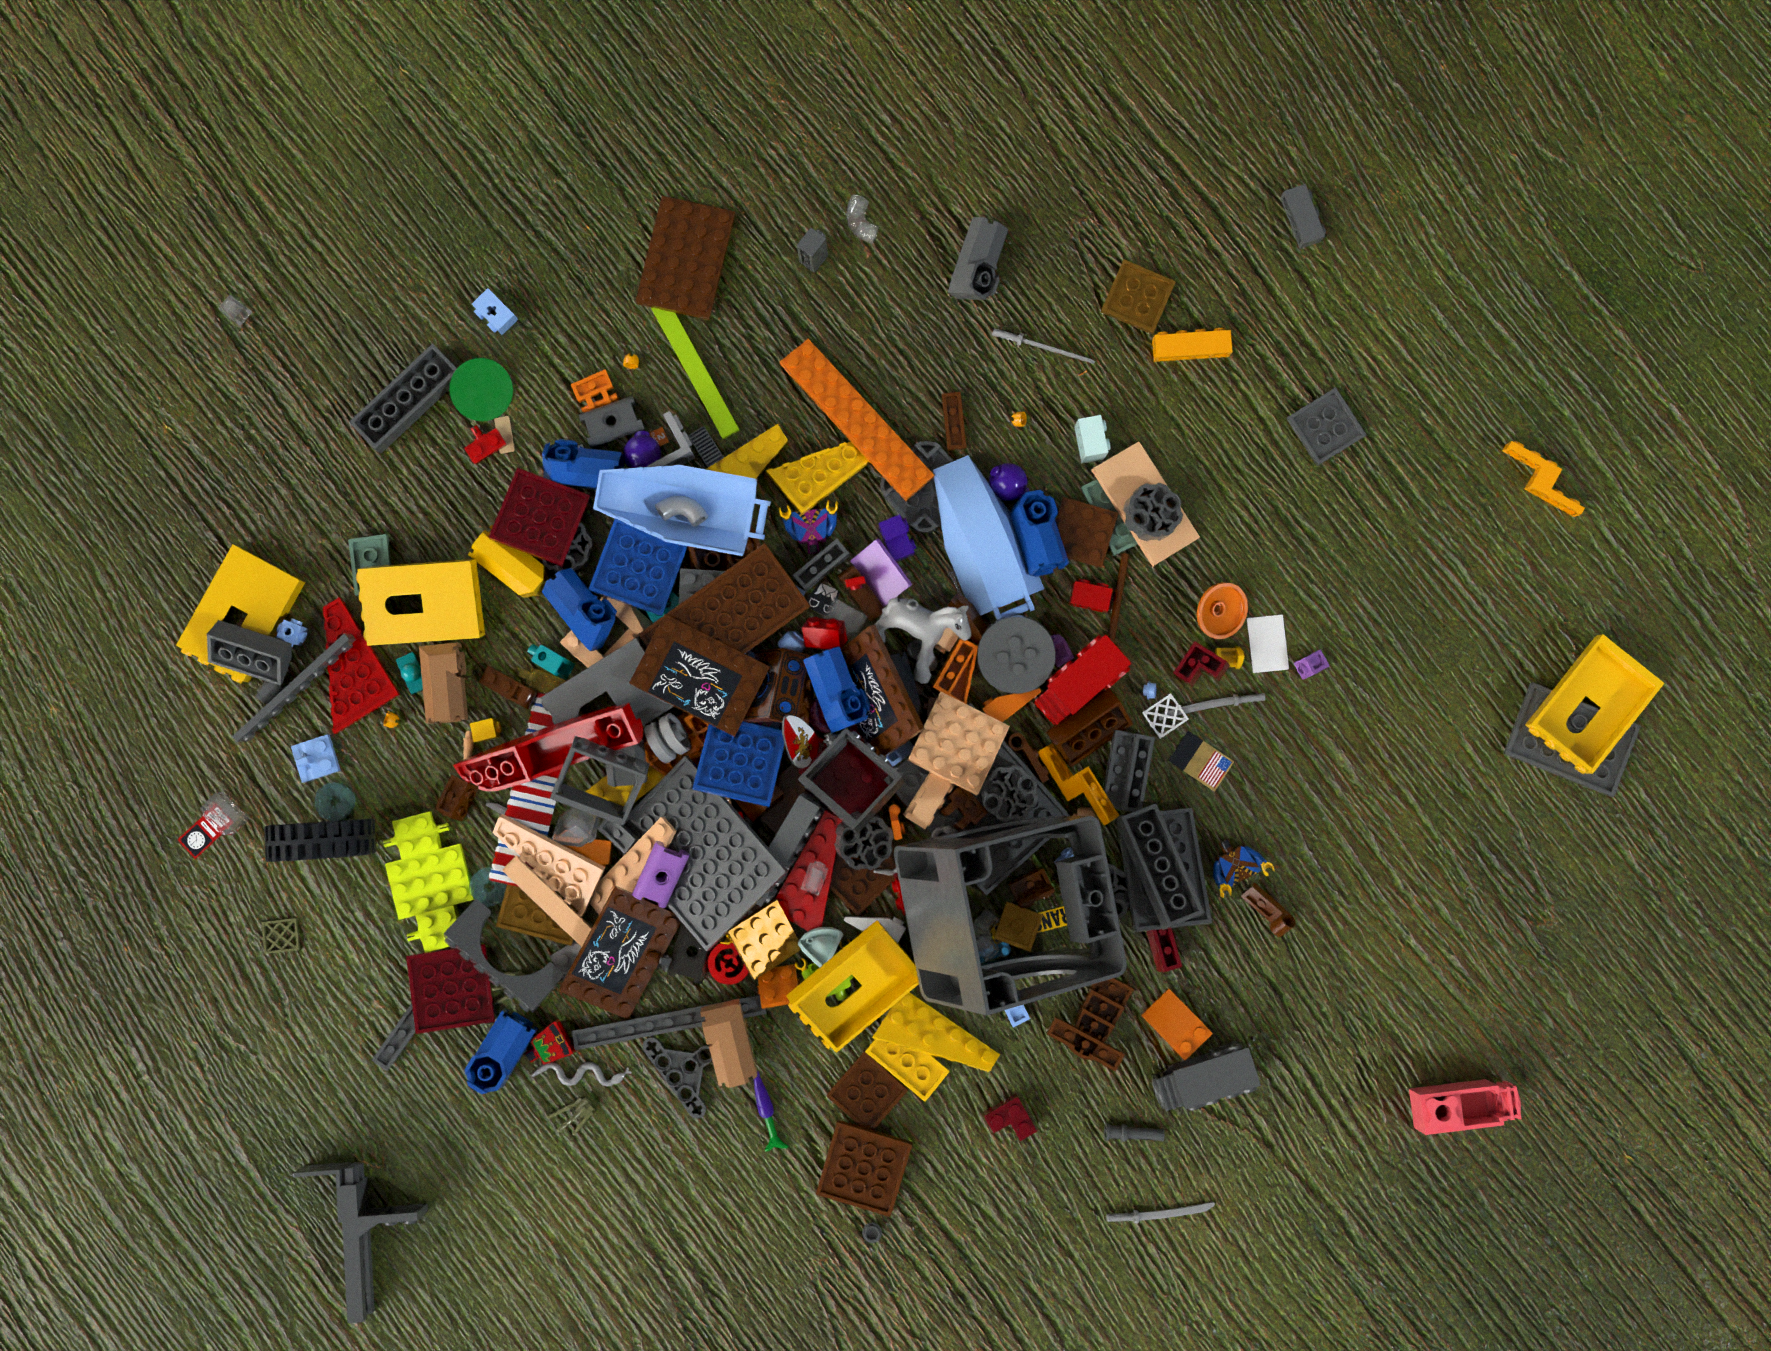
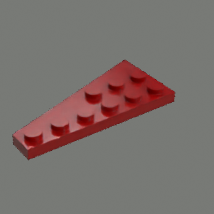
[775,810,843,931]

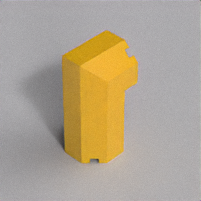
[468,525,549,598]

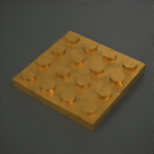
[496,884,578,946]

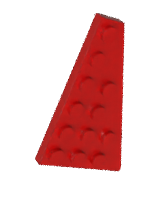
[323,597,400,734]

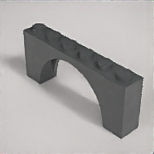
[444,898,565,1013]

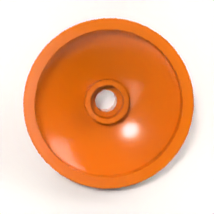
[1197,582,1248,639]

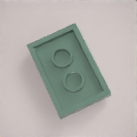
[348,534,392,597]

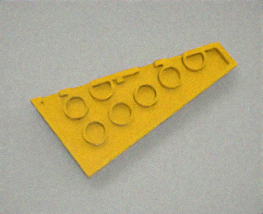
[705,424,788,479]
[766,441,870,515]
[872,992,1000,1072]

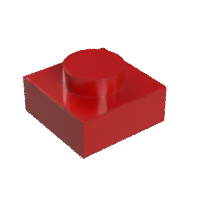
[845,576,866,591]

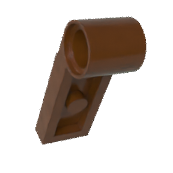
[837,564,884,622]
[479,666,538,709]
[1006,733,1049,783]
[1241,882,1296,937]

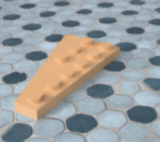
[493,814,605,917]
[590,817,676,914]

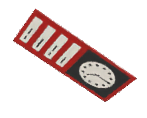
[178,803,235,859]

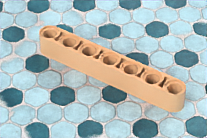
[502,856,592,947]

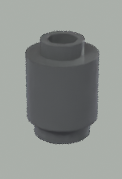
[255,681,284,705]

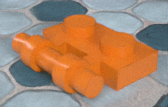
[571,369,619,413]
[889,804,905,840]

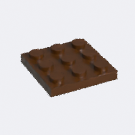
[1056,497,1119,568]
[826,1050,908,1130]

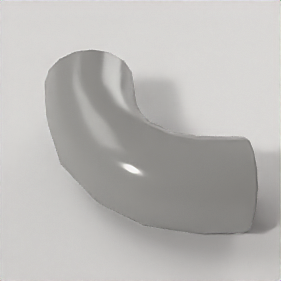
[655,496,708,527]

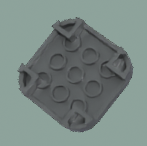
[880,441,953,533]

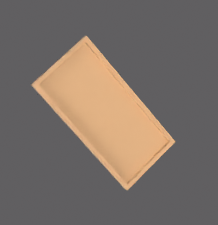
[1091,442,1200,567]

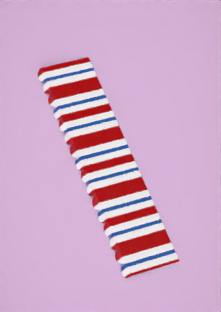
[489,693,561,887]

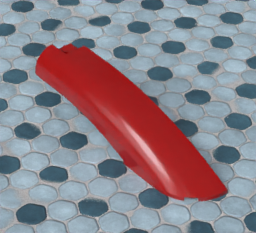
[453,703,643,791]

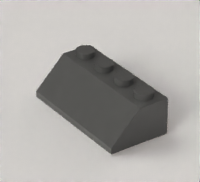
[207,620,292,686]

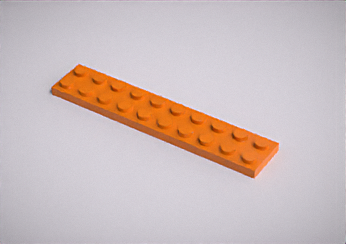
[780,339,935,501]

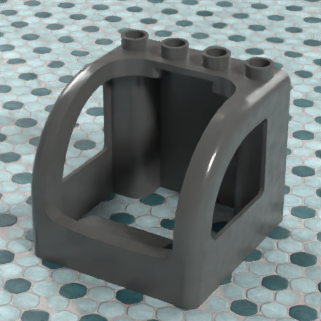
[894,816,1127,1015]

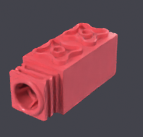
[1409,1079,1521,1135]

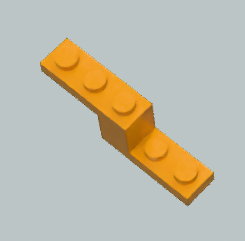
[1502,441,1585,517]
[1038,743,1119,826]

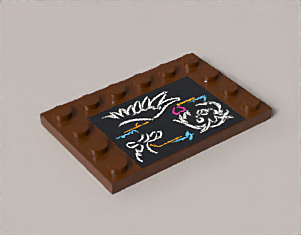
[629,614,770,737]
[841,625,925,764]
[559,886,681,1019]

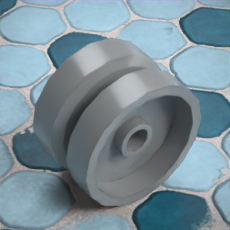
[644,713,691,763]

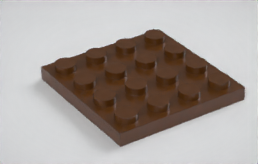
[815,1120,913,1217]

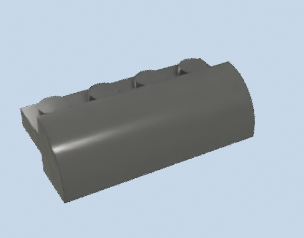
[1103,730,1155,812]

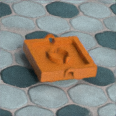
[757,964,800,1009]

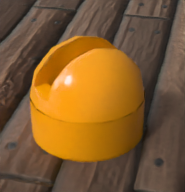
[623,353,639,369]
[1011,411,1027,427]
[383,711,399,728]

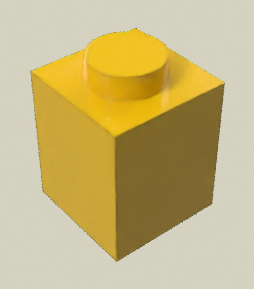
[470,718,502,743]

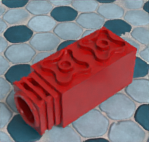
[1034,634,1132,725]

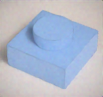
[1005,1005,1030,1027]

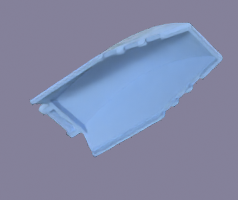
[933,456,1044,620]
[593,465,771,556]

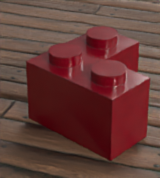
[1173,641,1230,687]
[983,1093,1037,1141]

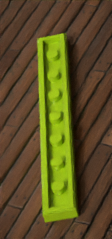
[651,308,740,439]

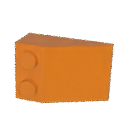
[1141,988,1213,1060]

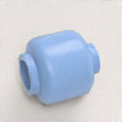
[778,630,806,653]

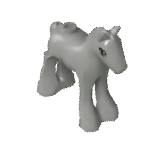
[874,598,971,684]

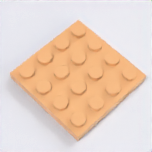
[907,692,1010,795]

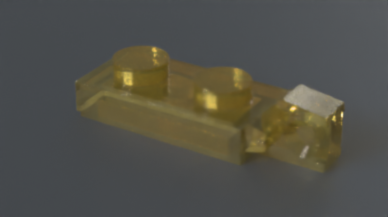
[518,668,567,693]

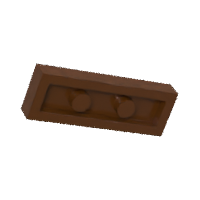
[941,392,967,451]

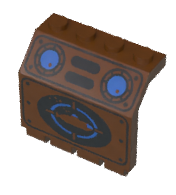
[743,648,814,724]

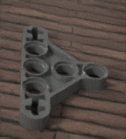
[643,1036,712,1119]

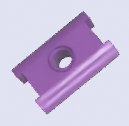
[632,841,690,908]

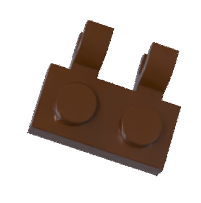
[940,786,988,831]

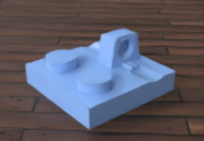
[291,734,341,783]

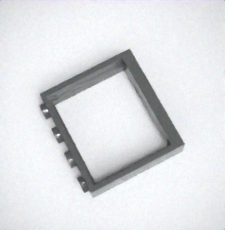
[798,728,905,834]
[550,736,650,826]

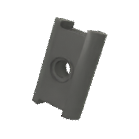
[579,395,645,448]

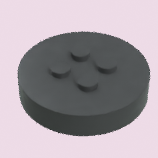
[978,615,1055,694]

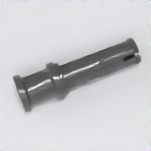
[1104,1123,1165,1142]

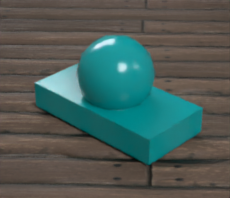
[396,652,423,695]

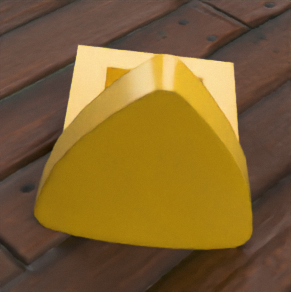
[1215,646,1244,669]

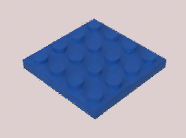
[589,519,688,616]
[693,721,785,807]

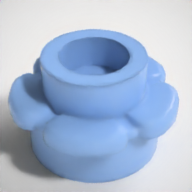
[1143,681,1156,700]

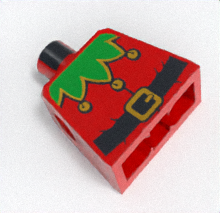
[526,1019,576,1064]

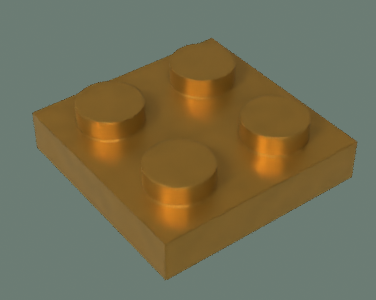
[994,901,1043,952]

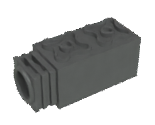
[1151,1041,1261,1111]

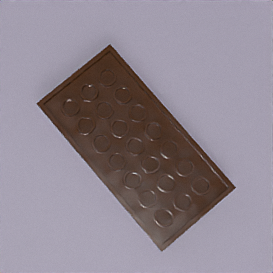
[638,543,810,654]
[760,764,897,916]

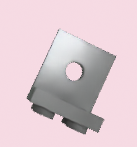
[647,411,695,467]

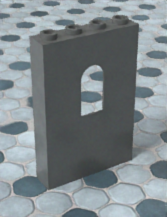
[541,636,674,763]

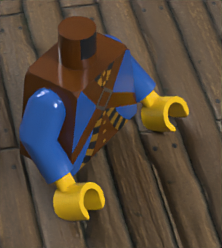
[1213,838,1275,898]

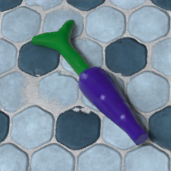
[753,1071,789,1152]

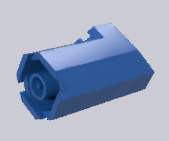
[542,439,624,490]
[1010,490,1069,577]
[542,568,617,651]
[803,647,871,733]
[464,1008,538,1094]

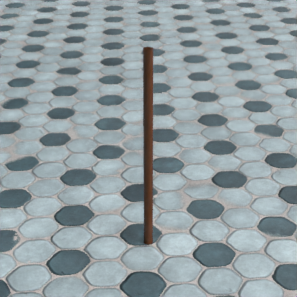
[1095,553,1129,723]

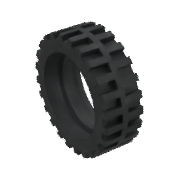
[264,819,376,862]

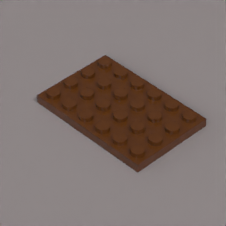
[635,196,736,320]

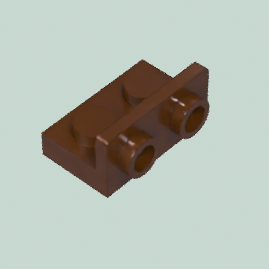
[435,775,478,821]

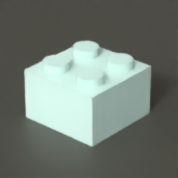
[1074,415,1110,464]

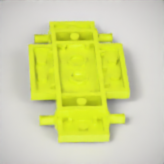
[383,811,475,953]

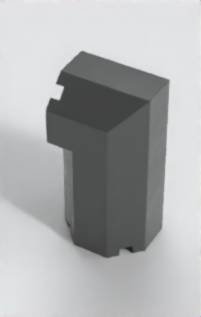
[948,217,1008,300]

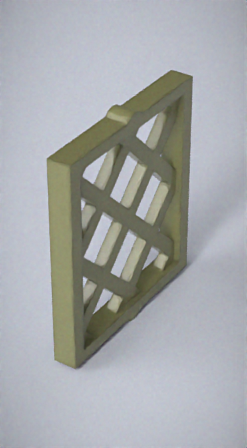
[261,918,300,954]

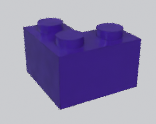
[878,514,916,562]

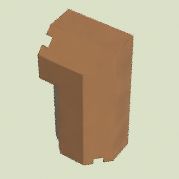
[419,642,468,724]
[700,998,757,1088]

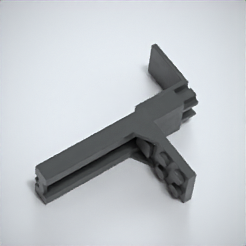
[292,1162,428,1323]

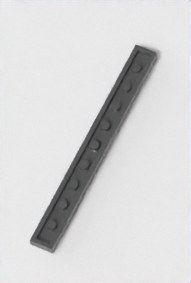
[572,994,767,1050]

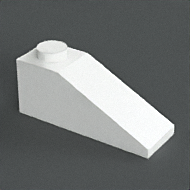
[844,916,906,943]

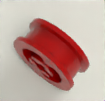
[708,941,749,985]

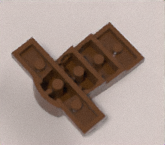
[1046,977,1134,1072]

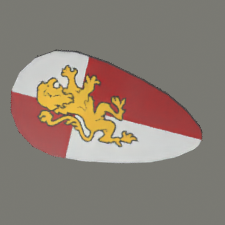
[782,715,819,768]

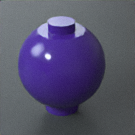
[623,431,662,468]
[989,463,1029,501]

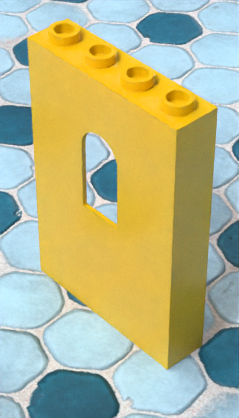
[176,544,306,684]
[356,559,485,646]
[1525,634,1664,774]
[786,920,919,1053]

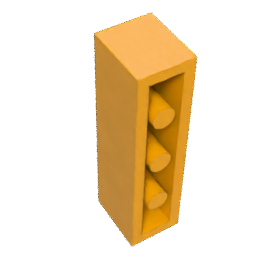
[1152,328,1233,362]

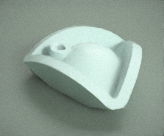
[798,927,843,967]

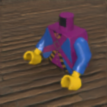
[779,500,838,554]

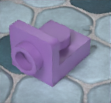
[1051,634,1074,667]
[1294,649,1329,680]

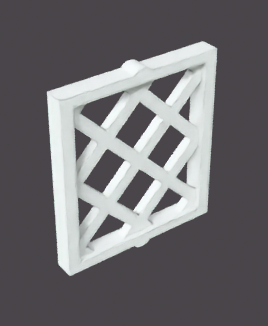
[1142,693,1189,739]

